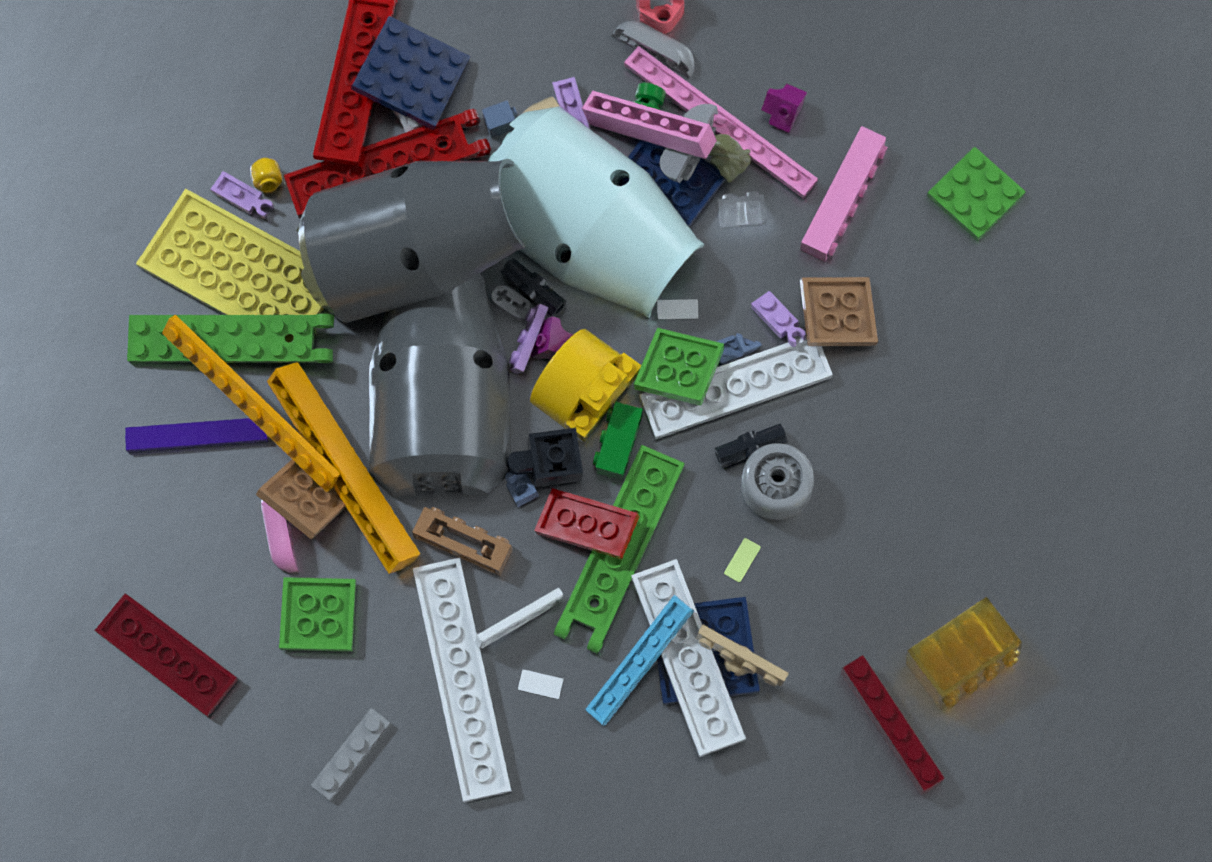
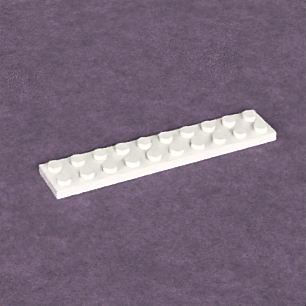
[413,558,512,803]

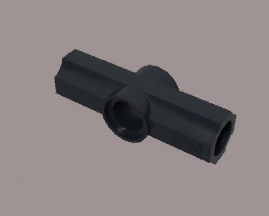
[501,258,566,317]
[714,423,788,468]

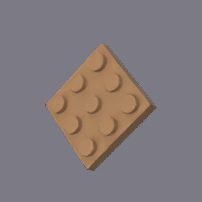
[800,277,878,346]
[256,459,346,540]

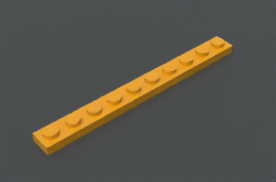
[162,315,341,492]

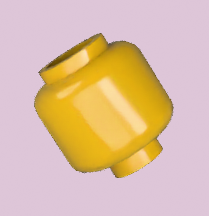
[250,158,282,193]

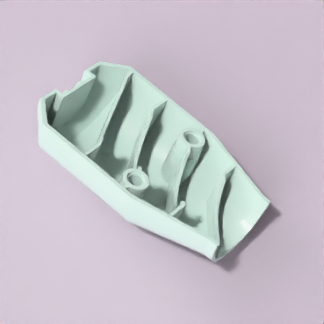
[488,107,705,319]

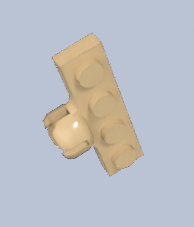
[695,625,789,687]

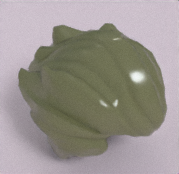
[709,134,751,183]

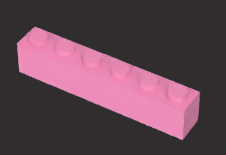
[582,91,717,159]
[800,126,888,262]

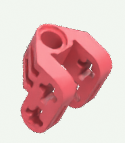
[636,0,684,34]

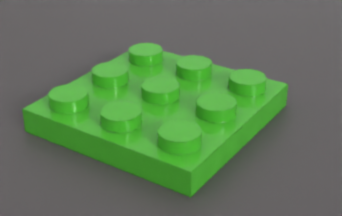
[927,146,1026,241]
[634,328,724,406]
[279,577,356,652]

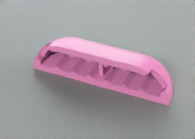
[261,500,299,574]

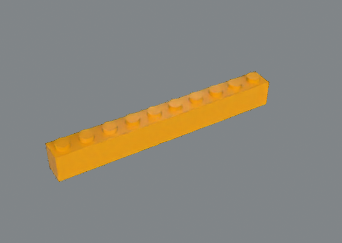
[267,362,420,574]

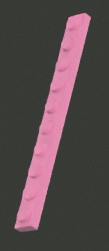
[624,46,818,199]

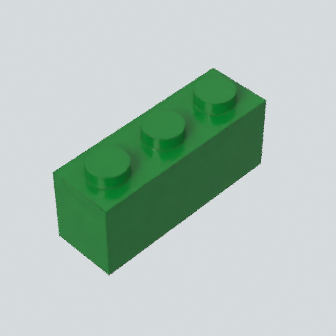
[592,401,643,481]

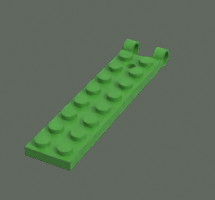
[127,314,334,363]
[554,445,685,654]

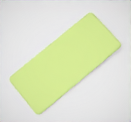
[724,538,761,582]

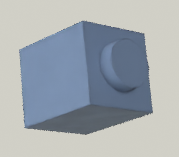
[482,100,518,138]

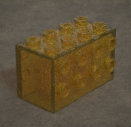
[906,597,1022,711]

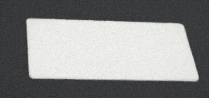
[657,299,698,320]
[518,670,563,699]

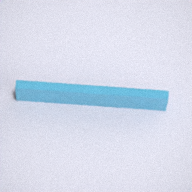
[585,595,694,725]

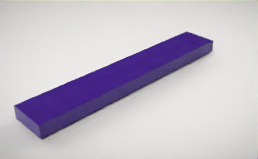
[125,418,268,452]

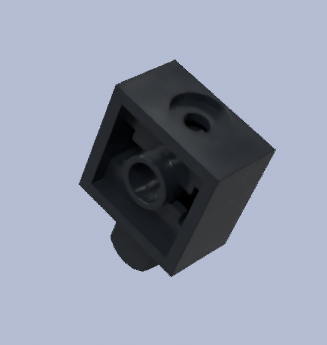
[508,428,583,487]

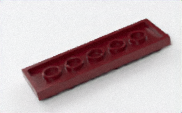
[94,593,238,718]

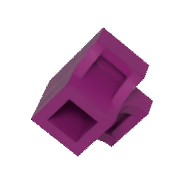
[761,83,807,133]
[531,316,573,359]

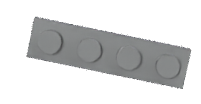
[310,708,391,802]

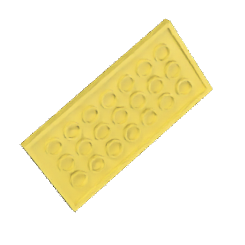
[136,188,323,343]

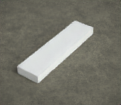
[475,588,563,649]

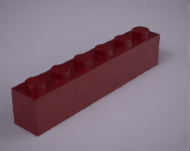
[841,655,945,796]

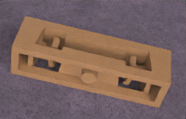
[412,507,512,576]

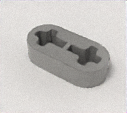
[492,286,531,322]

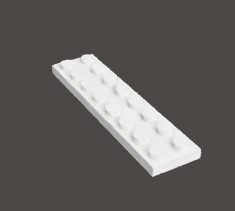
[639,336,833,439]
[631,559,746,757]

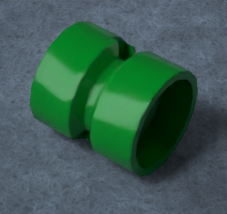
[633,83,666,110]

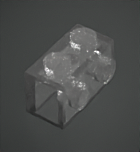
[718,191,767,229]

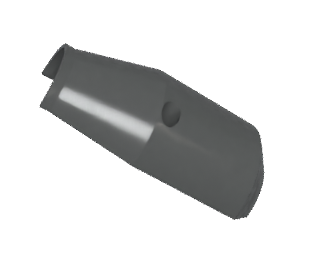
[296,159,525,323]
[369,274,511,498]

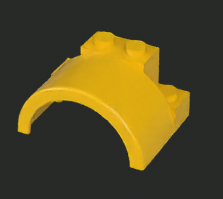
[530,329,641,443]

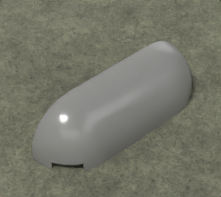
[611,20,695,78]
[660,104,718,183]

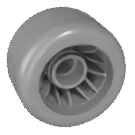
[741,443,814,520]

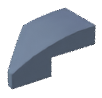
[716,333,762,366]
[505,471,539,507]

